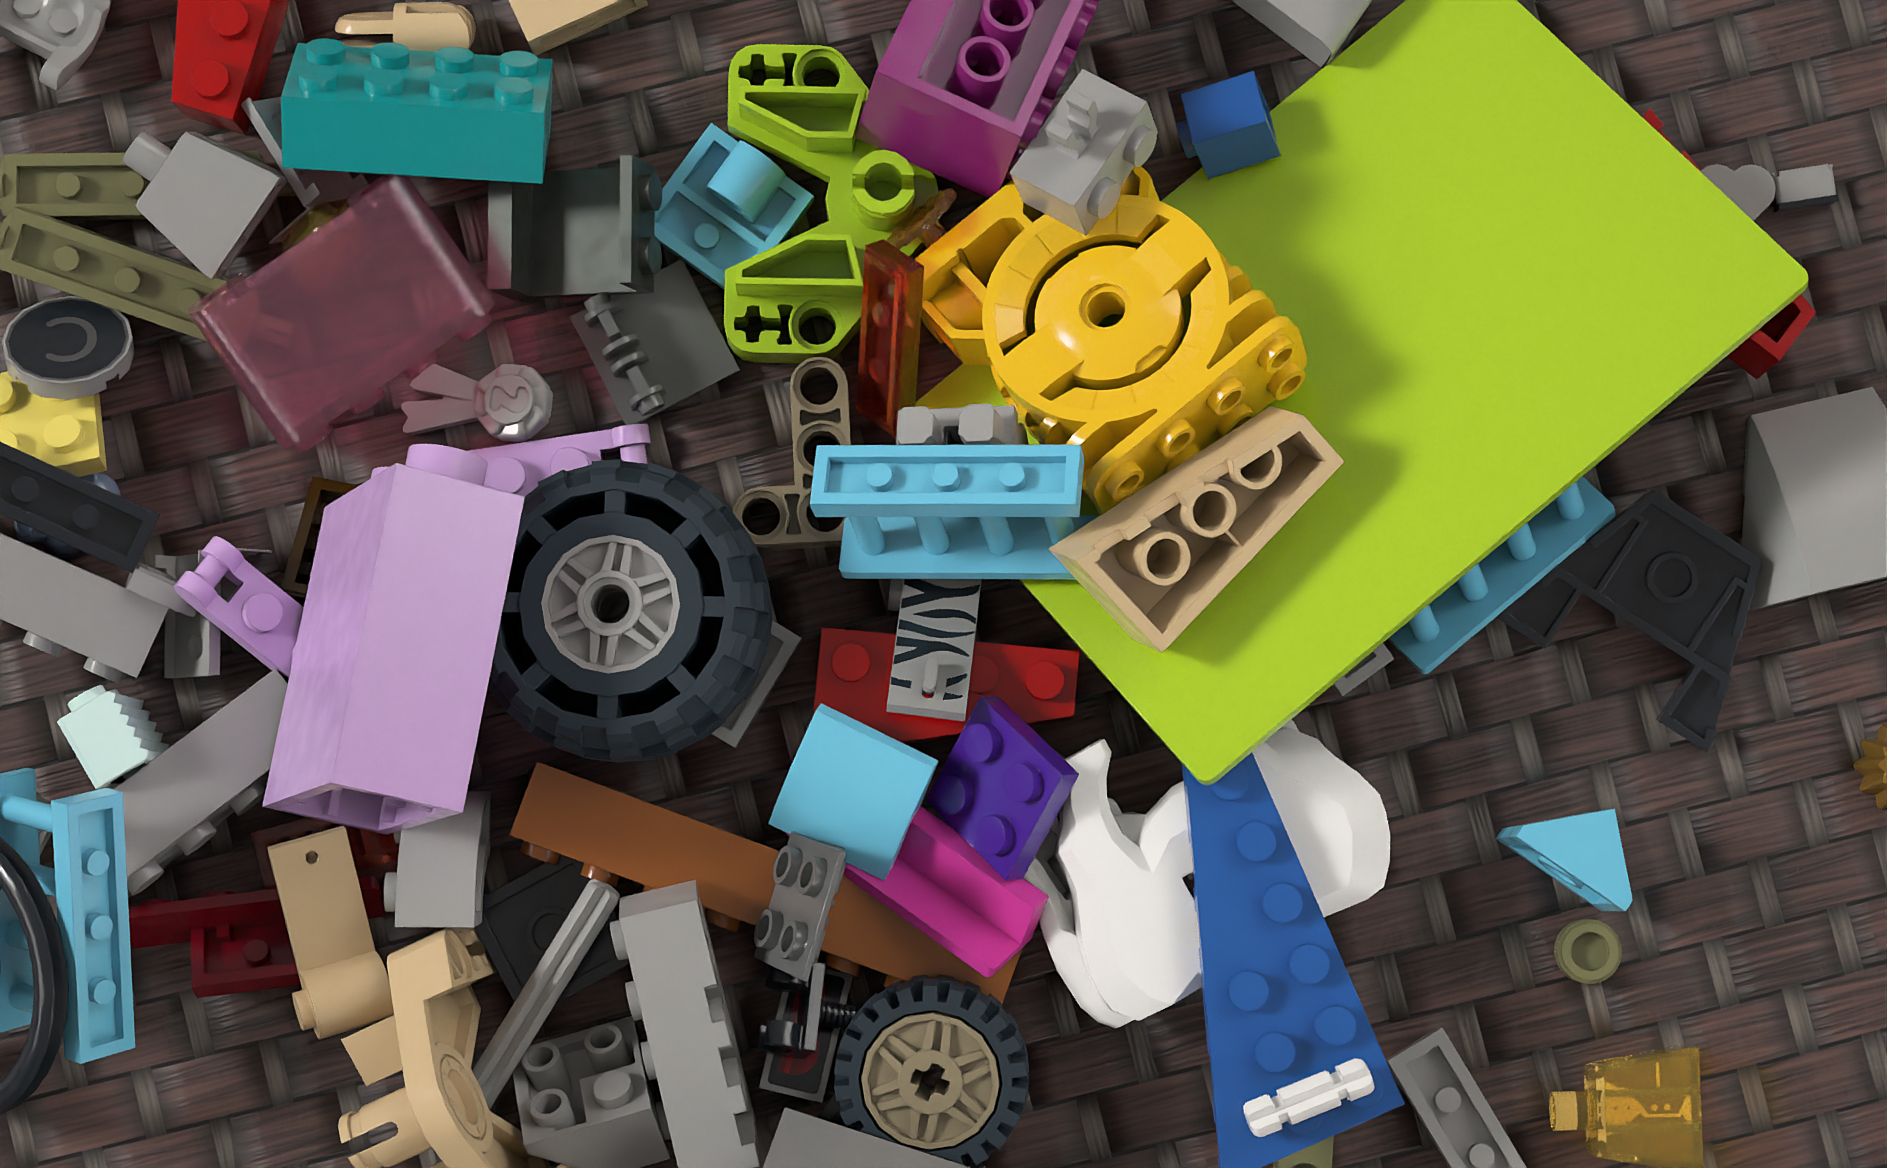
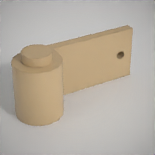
[267,826,394,1039]

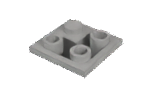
[513,1016,670,1168]

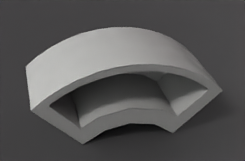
[384,791,491,927]

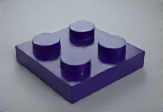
[926,696,1079,881]

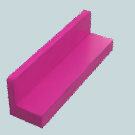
[786,806,1049,977]

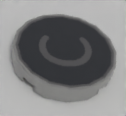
[2,296,135,400]

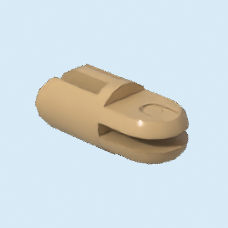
[335,2,476,52]

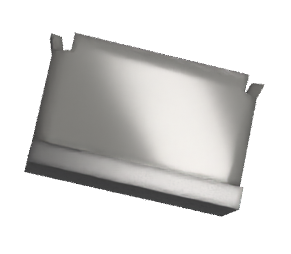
[1771,164,1839,213]

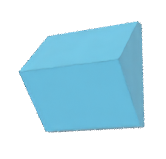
[1495,809,1633,911]

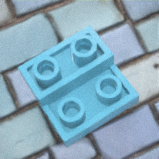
[768,703,938,881]

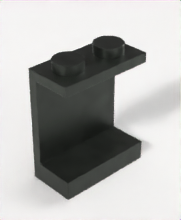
[487,155,662,300]

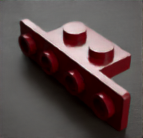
[128,875,387,998]

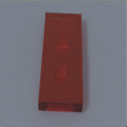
[856,239,924,438]

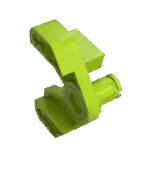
[724,44,940,363]

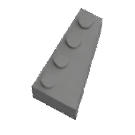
[0,532,169,683]
[114,669,288,898]
[610,880,760,1168]

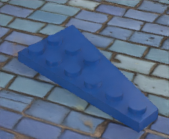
[1182,752,1405,1168]

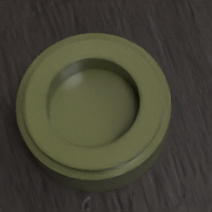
[1554,919,1622,984]

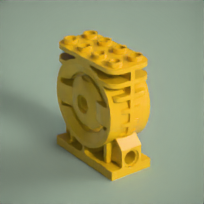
[897,166,1307,515]

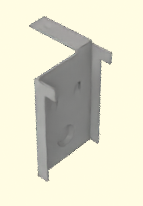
[241,97,368,244]
[155,548,272,678]

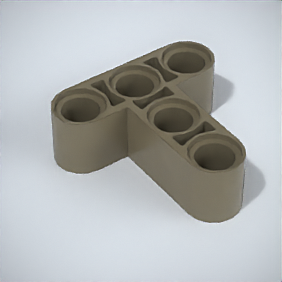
[733,356,851,551]

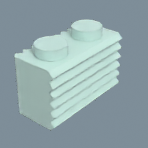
[57,685,169,790]

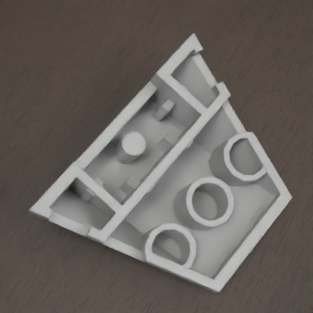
[1739,387,1887,611]

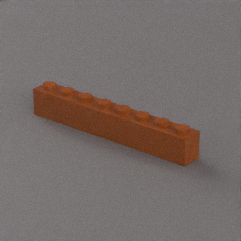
[509,762,1022,1005]

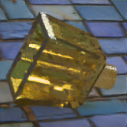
[1549,1045,1704,1168]

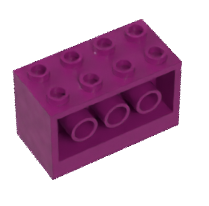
[855,0,1100,198]

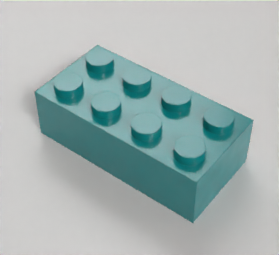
[281,38,553,184]

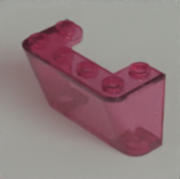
[188,174,496,452]

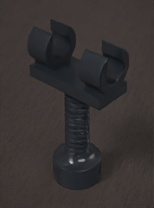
[758,963,861,1059]

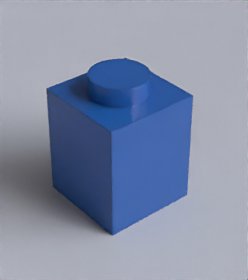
[1177,71,1281,179]

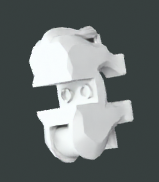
[1024,719,1390,1028]

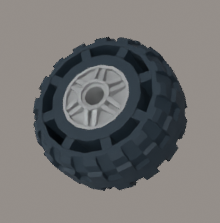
[488,459,772,763]

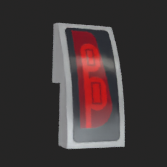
[759,968,853,1103]

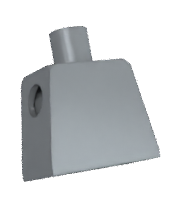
[122,131,288,279]

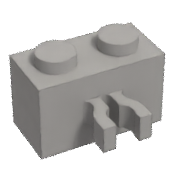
[1010,69,1158,235]

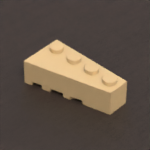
[1048,406,1344,653]

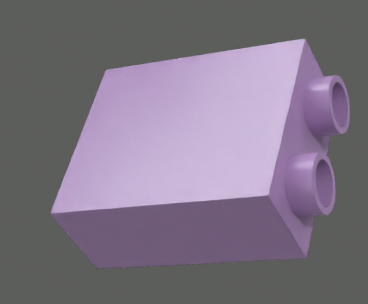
[262,444,525,835]

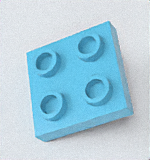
[654,123,814,290]

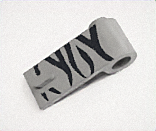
[886,579,982,721]

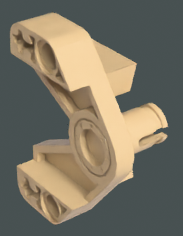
[338,927,575,1168]

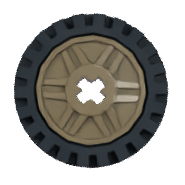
[834,975,1029,1166]

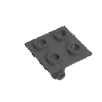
[570,259,740,425]
[754,832,847,982]

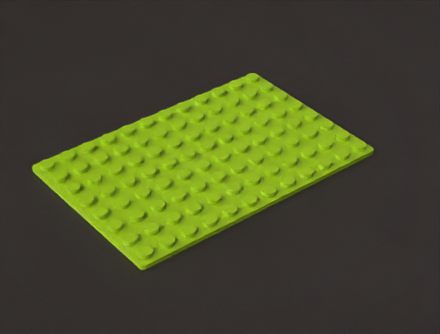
[891,0,1808,785]

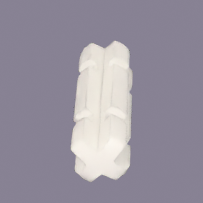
[1243,1059,1374,1137]

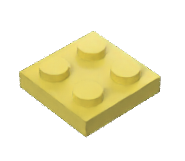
[0,371,107,477]

